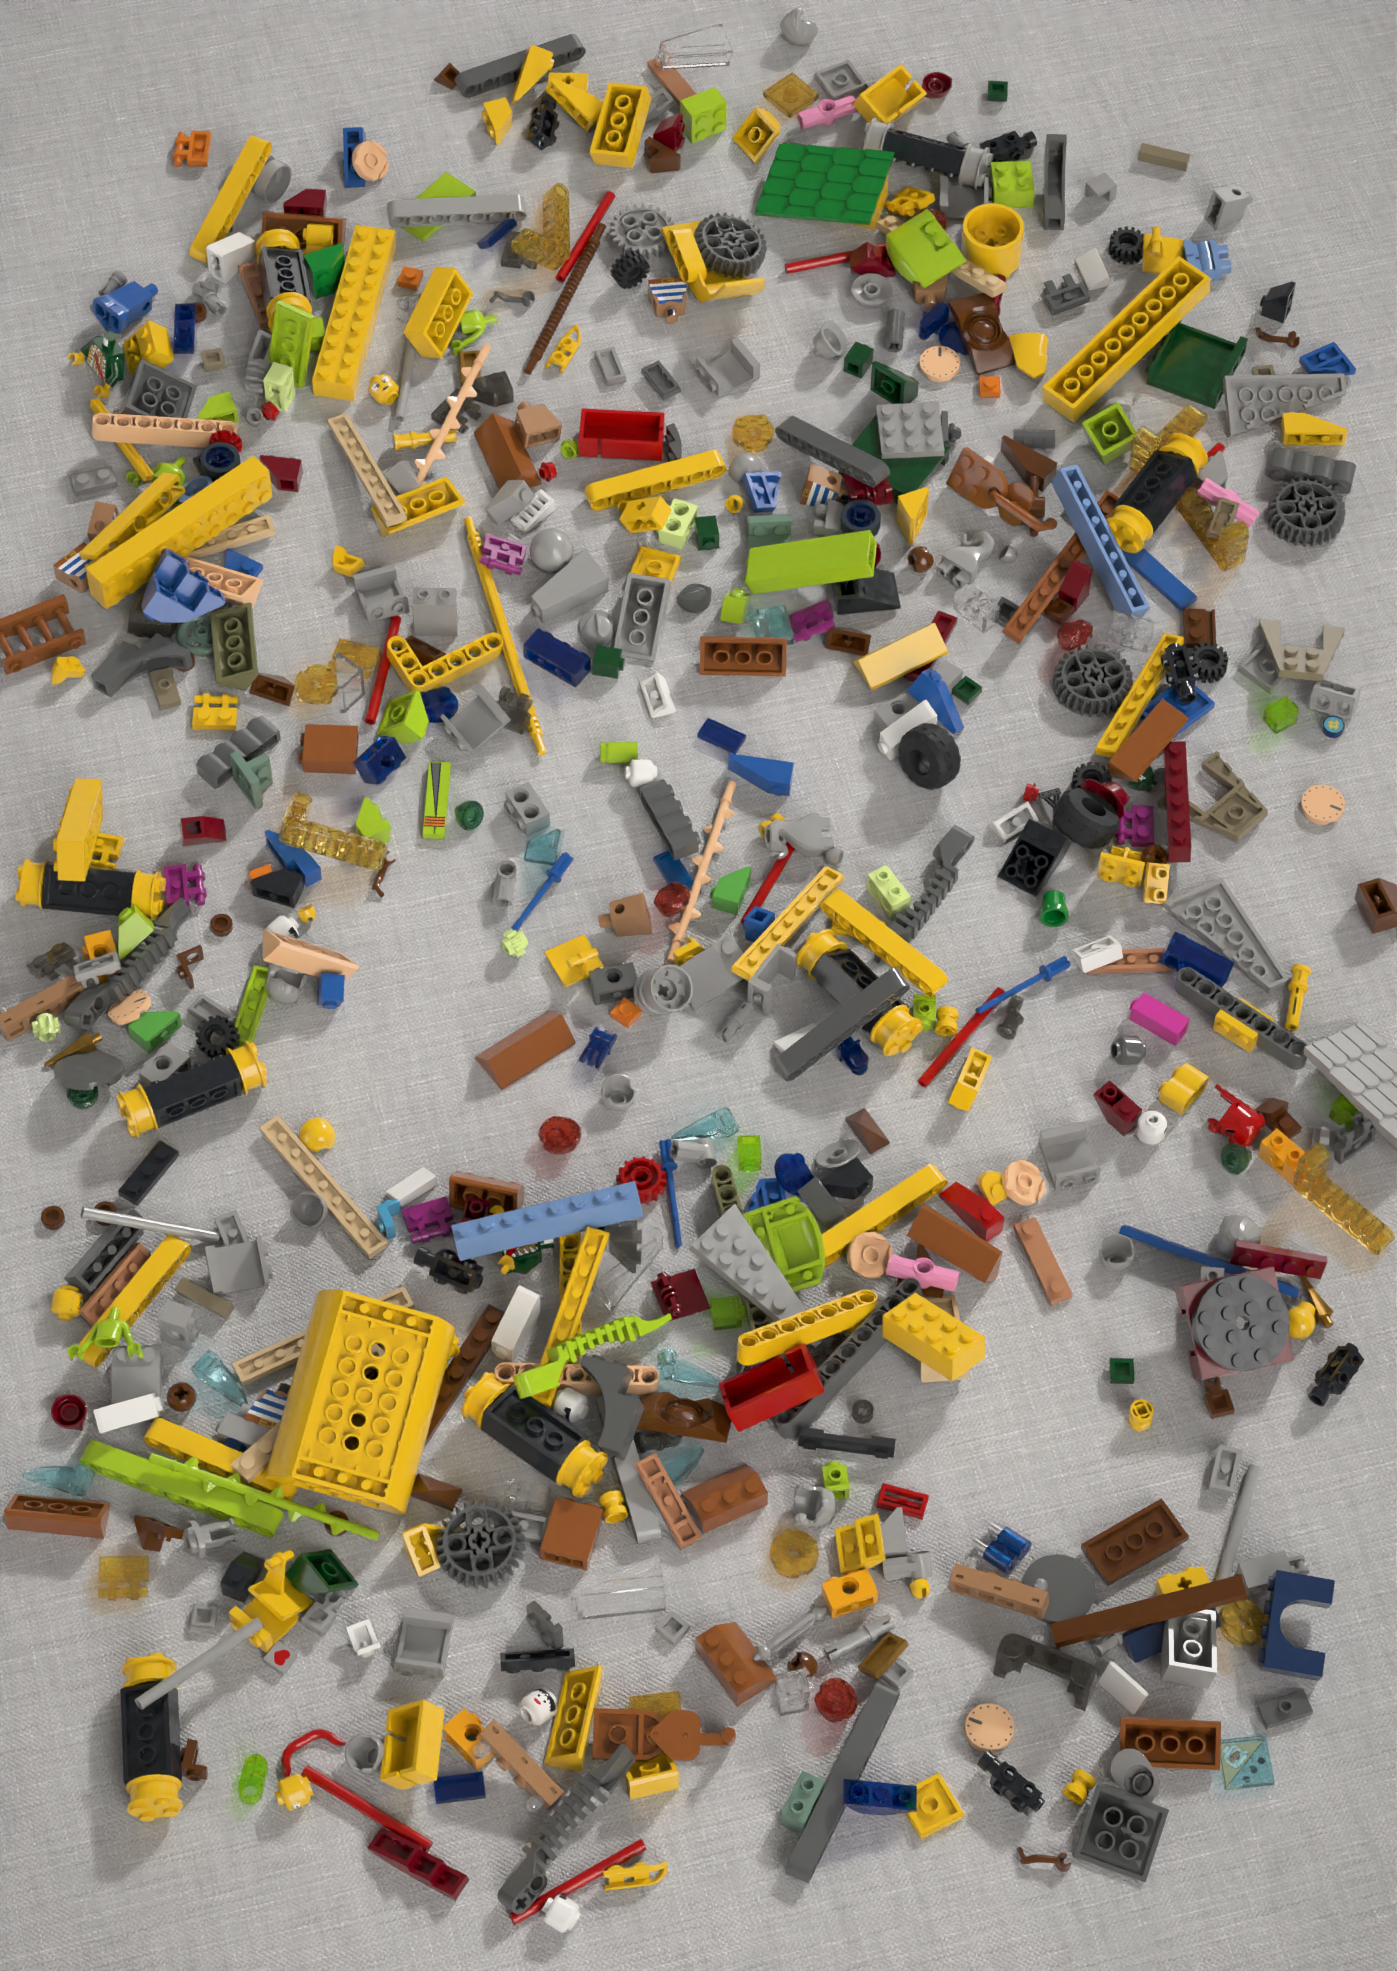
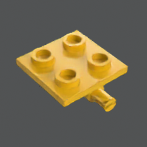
[1142,226,1183,274]
[1097,846,1145,888]
[544,934,605,988]
[248,1550,315,1621]

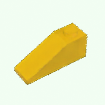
[510,44,554,105]
[545,78,603,132]
[1281,412,1347,446]
[948,1047,992,1112]

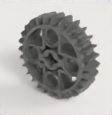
[694,212,767,279]
[1267,477,1346,547]
[1053,644,1133,717]
[436,1499,526,1589]

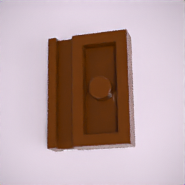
[1183,609,1216,648]

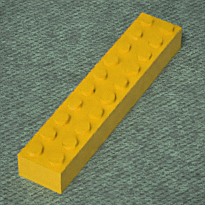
[312,225,397,401]
[1042,256,1210,423]
[86,456,273,610]

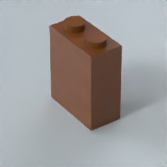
[299,724,359,774]
[540,1497,603,1571]

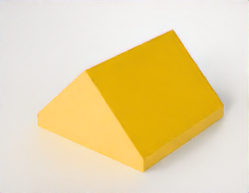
[896,487,929,545]
[624,1753,679,1800]

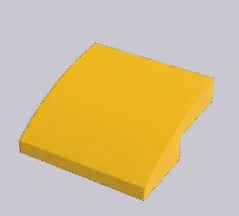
[835,1514,886,1576]

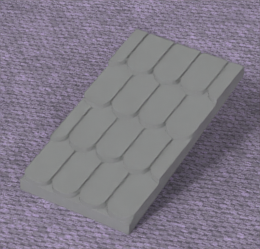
[1303,1022,1397,1149]

